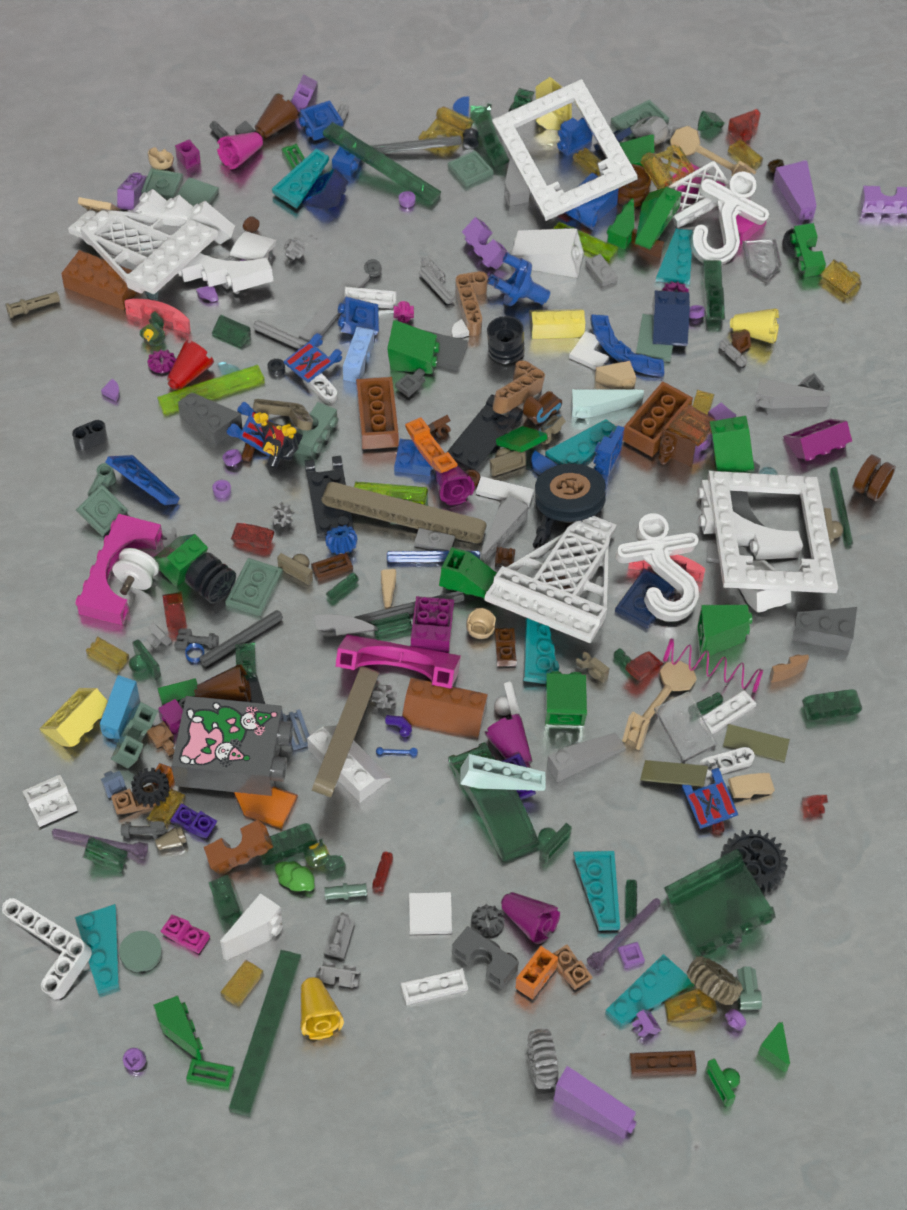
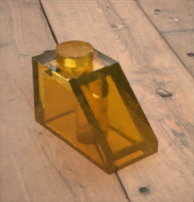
[665,988,718,1023]

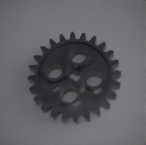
[720,829,788,894]

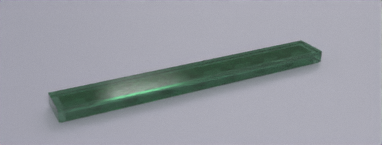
[323,122,441,205]
[229,950,302,1116]

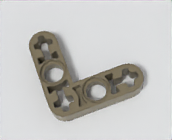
[252,399,313,430]

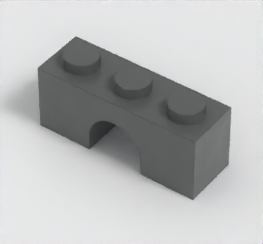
[452,926,519,989]

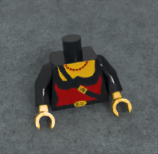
[254,412,303,468]

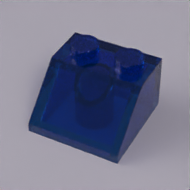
[302,168,349,210]

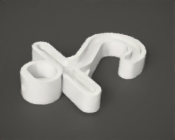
[690,172,769,266]
[615,513,699,621]

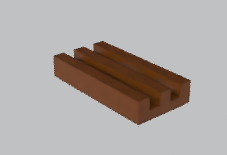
[311,552,353,582]

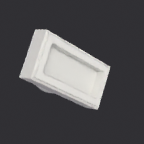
[494,681,521,716]

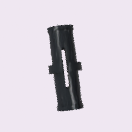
[533,515,554,549]

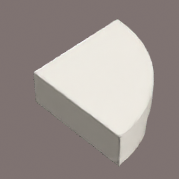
[452,319,469,339]

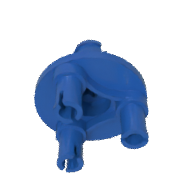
[487,252,550,307]

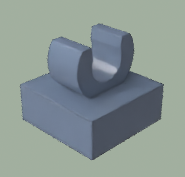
[101,770,127,798]

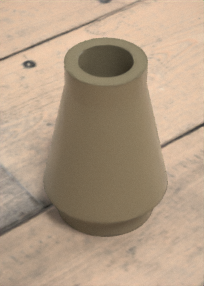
[155,827,187,851]

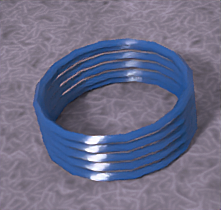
[185,643,205,662]

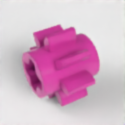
[393,301,414,323]

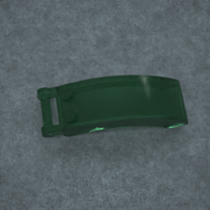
[448,742,540,860]

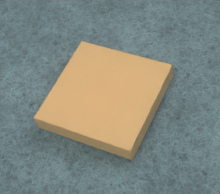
[78,197,120,212]

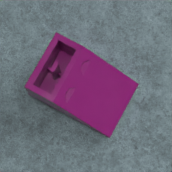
[411,596,454,653]

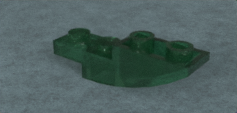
[475,111,510,169]
[703,260,725,320]

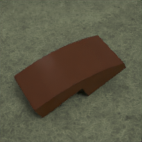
[631,229,664,258]
[495,628,517,666]

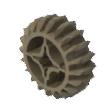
[687,956,743,1005]

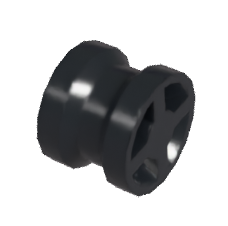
[462,128,479,149]

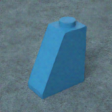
[100,675,140,740]

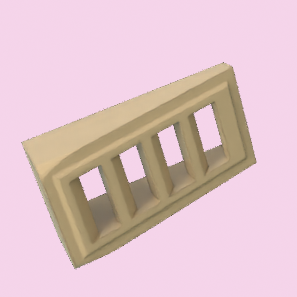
[381,569,396,609]

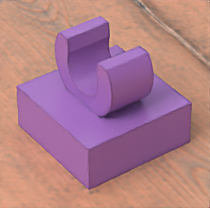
[632,1010,662,1037]

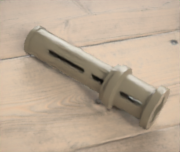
[5,291,60,319]

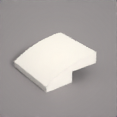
[230,231,276,260]
[22,775,77,827]

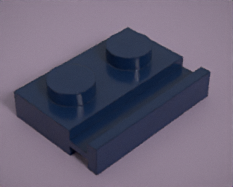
[593,127,632,151]

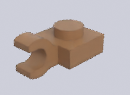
[147,721,175,756]

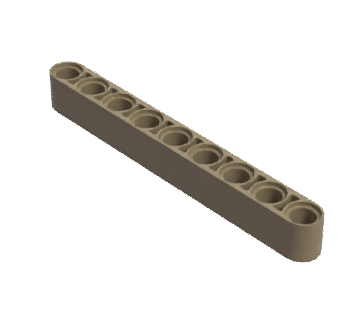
[322,482,487,544]
[312,666,379,798]

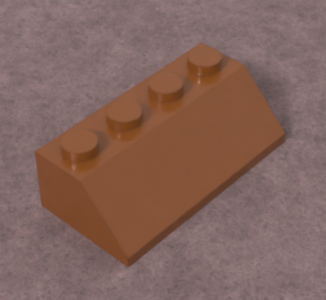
[402,678,488,739]

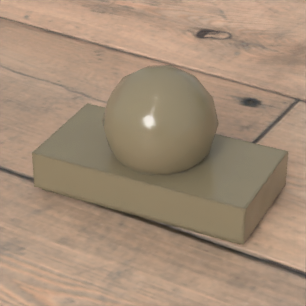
[490,448,526,477]
[823,508,843,544]
[277,553,313,585]

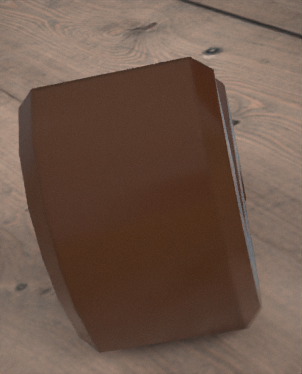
[523,391,562,424]

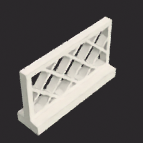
[668,161,729,229]

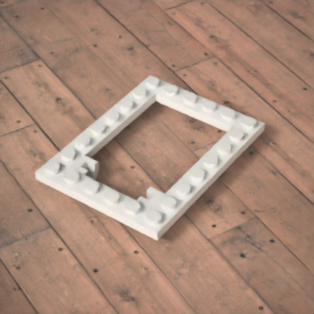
[492,79,638,221]
[707,471,838,593]

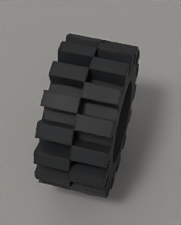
[131,768,170,808]

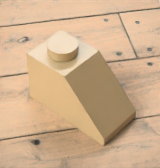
[595,361,636,390]

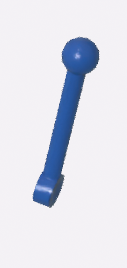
[376,747,418,756]

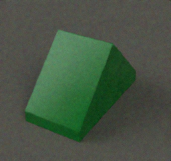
[758,1022,790,1072]

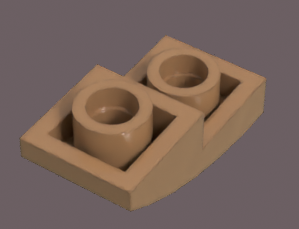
[769,654,809,683]
[111,785,156,815]
[553,944,593,990]

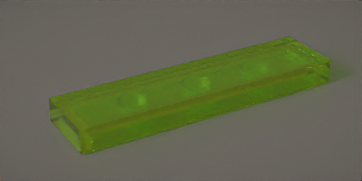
[554,222,618,262]
[354,481,428,505]

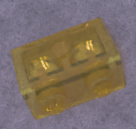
[820,259,862,296]

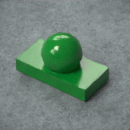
[705,1058,741,1107]

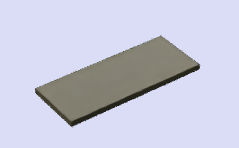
[723,724,790,762]
[640,760,708,786]

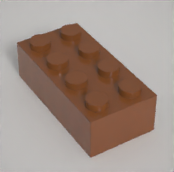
[61,250,137,310]
[356,377,399,449]
[623,381,693,457]

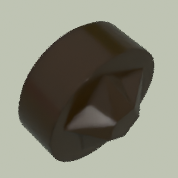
[767,159,785,173]

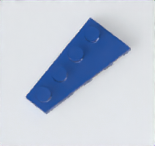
[105,455,180,505]

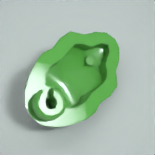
[275,861,315,892]

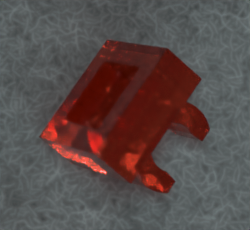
[802,794,828,815]

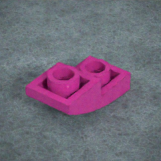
[161,914,210,954]

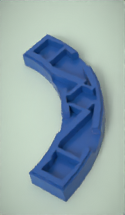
[590,314,665,377]

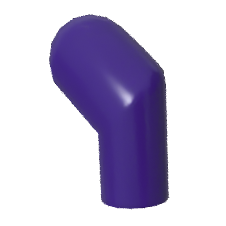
[385,715,412,737]

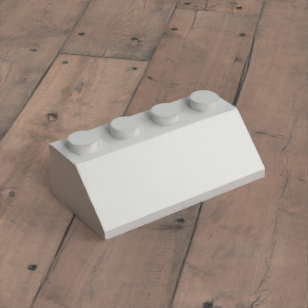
[307,725,391,803]

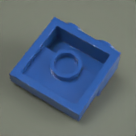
[299,100,343,141]
[557,117,593,156]
[337,297,379,335]
[593,425,624,476]
[394,438,436,476]

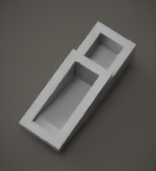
[314,614,378,636]

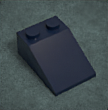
[652,290,690,346]

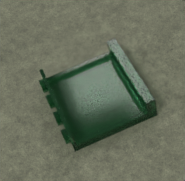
[664,849,776,956]

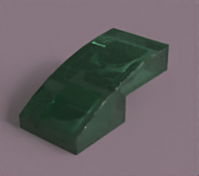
[509,88,534,112]

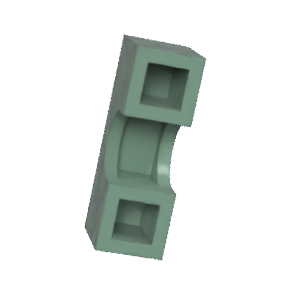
[296,402,339,459]
[111,702,158,768]

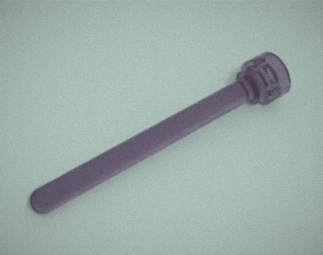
[51,828,148,860]
[587,898,661,971]

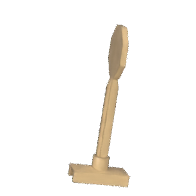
[670,126,756,177]
[622,661,697,750]

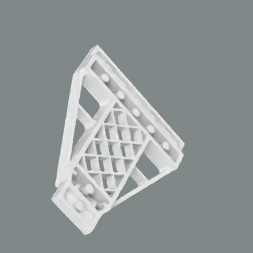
[68,209,218,294]
[484,516,617,643]

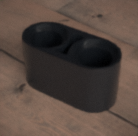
[72,420,108,451]

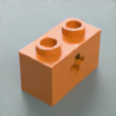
[515,946,558,1000]

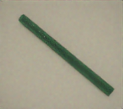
[830,467,853,546]

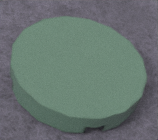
[119,931,162,972]

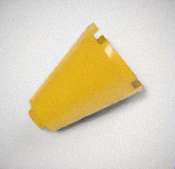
[300,977,344,1040]

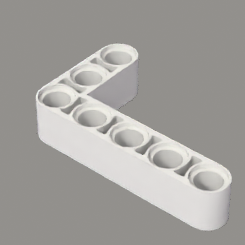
[2,898,92,1000]

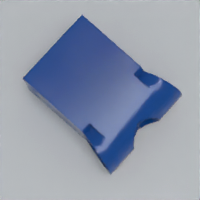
[565,173,618,230]

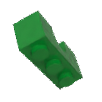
[790,223,826,277]

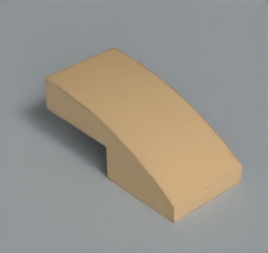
[728,773,775,798]

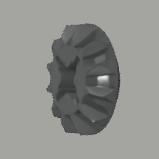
[471,904,505,937]

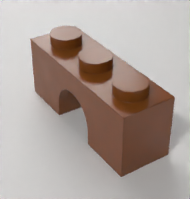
[204,820,273,875]

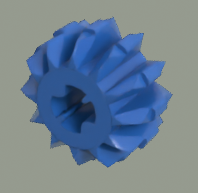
[325,525,358,555]

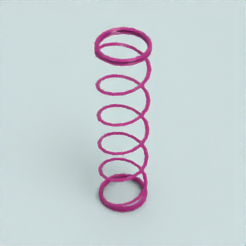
[663,638,764,693]

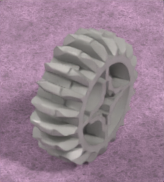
[527,1028,559,1089]

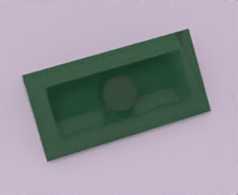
[212,315,251,347]

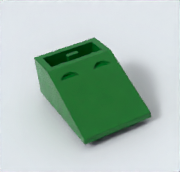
[439,547,497,599]

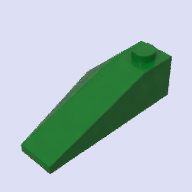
[635,187,682,250]

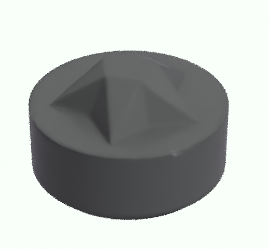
[364,259,382,277]

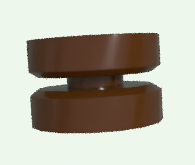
[617,164,652,207]
[852,454,896,502]

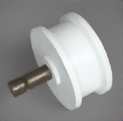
[112,548,159,595]

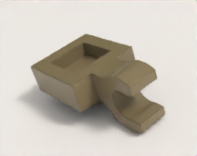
[541,416,566,445]
[576,652,610,683]

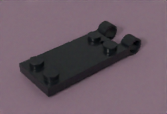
[446,394,523,472]
[305,455,354,538]

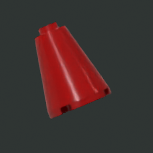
[167,340,214,390]

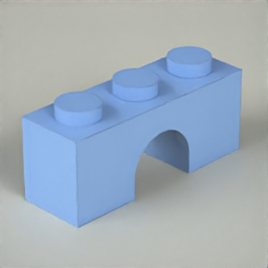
[343,327,374,382]

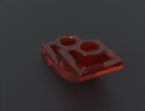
[231,523,275,548]
[625,651,664,681]

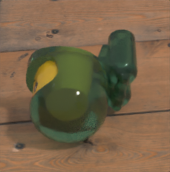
[139,311,165,346]
[304,838,346,871]

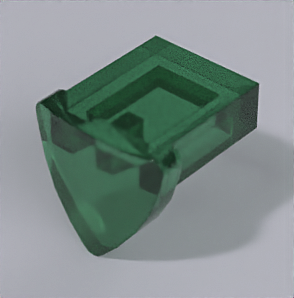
[470,103,492,124]
[698,111,725,131]

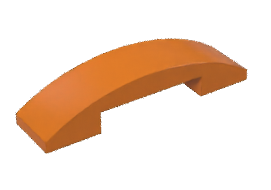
[405,417,457,473]

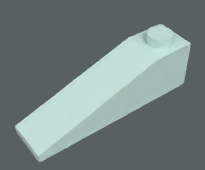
[571,389,644,418]
[460,754,546,791]

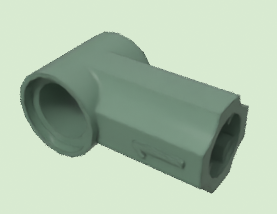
[87,463,116,496]
[737,966,762,1010]

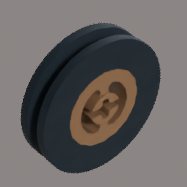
[535,464,606,522]

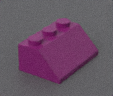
[783,419,852,461]

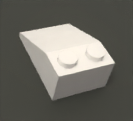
[739,559,791,612]
[220,893,283,961]

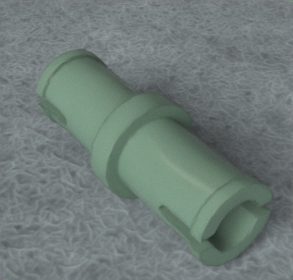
[324,883,368,900]

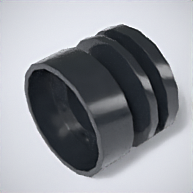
[487,316,525,364]
[185,552,236,604]

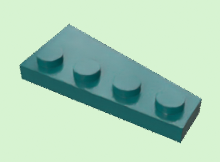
[272,148,329,209]
[655,228,693,285]
[545,419,617,465]
[523,617,559,684]
[573,851,620,930]
[75,904,119,994]
[605,954,694,1027]

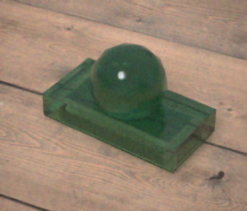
[129,639,161,679]
[538,823,572,864]

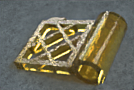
[418,106,473,156]
[641,145,695,190]

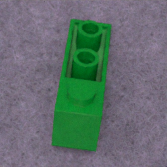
[606,198,634,249]
[153,995,203,1060]

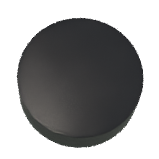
[267,358,285,376]

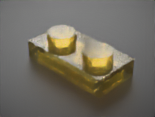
[147,788,186,828]
[220,960,264,1007]

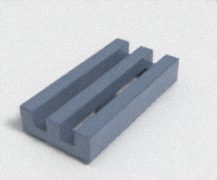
[283,709,310,751]

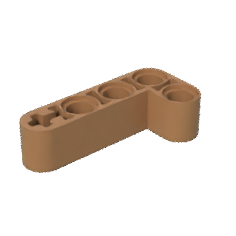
[455,271,488,336]
[492,360,545,414]

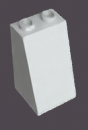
[510,229,584,278]

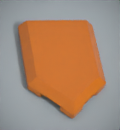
[234,786,298,830]

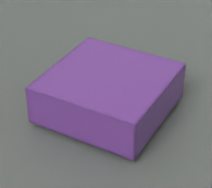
[617,942,645,969]

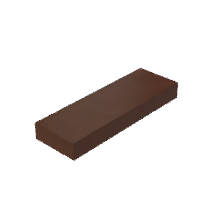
[629,1050,697,1076]

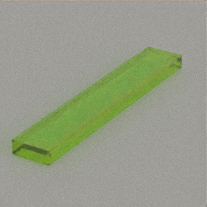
[157,364,265,414]

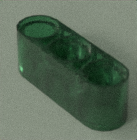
[802,689,862,721]
[259,823,318,865]

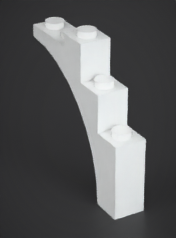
[127,189,235,244]
[178,253,274,292]
[697,480,803,560]

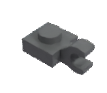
[395,368,426,397]

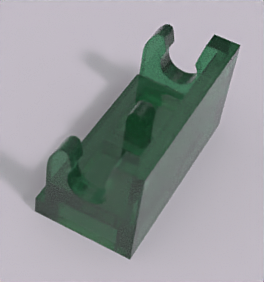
[209,874,244,924]

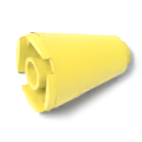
[730,308,779,344]

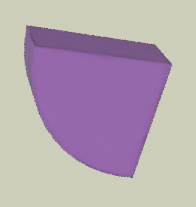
[196,286,218,302]
[101,379,119,401]

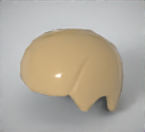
[148,147,174,170]
[466,608,496,639]

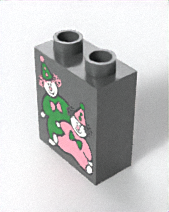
[171,696,293,796]

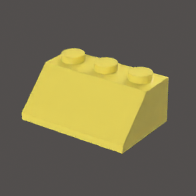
[535,77,572,130]
[529,309,586,339]
[39,688,108,747]

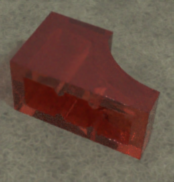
[728,109,761,143]
[162,592,187,629]

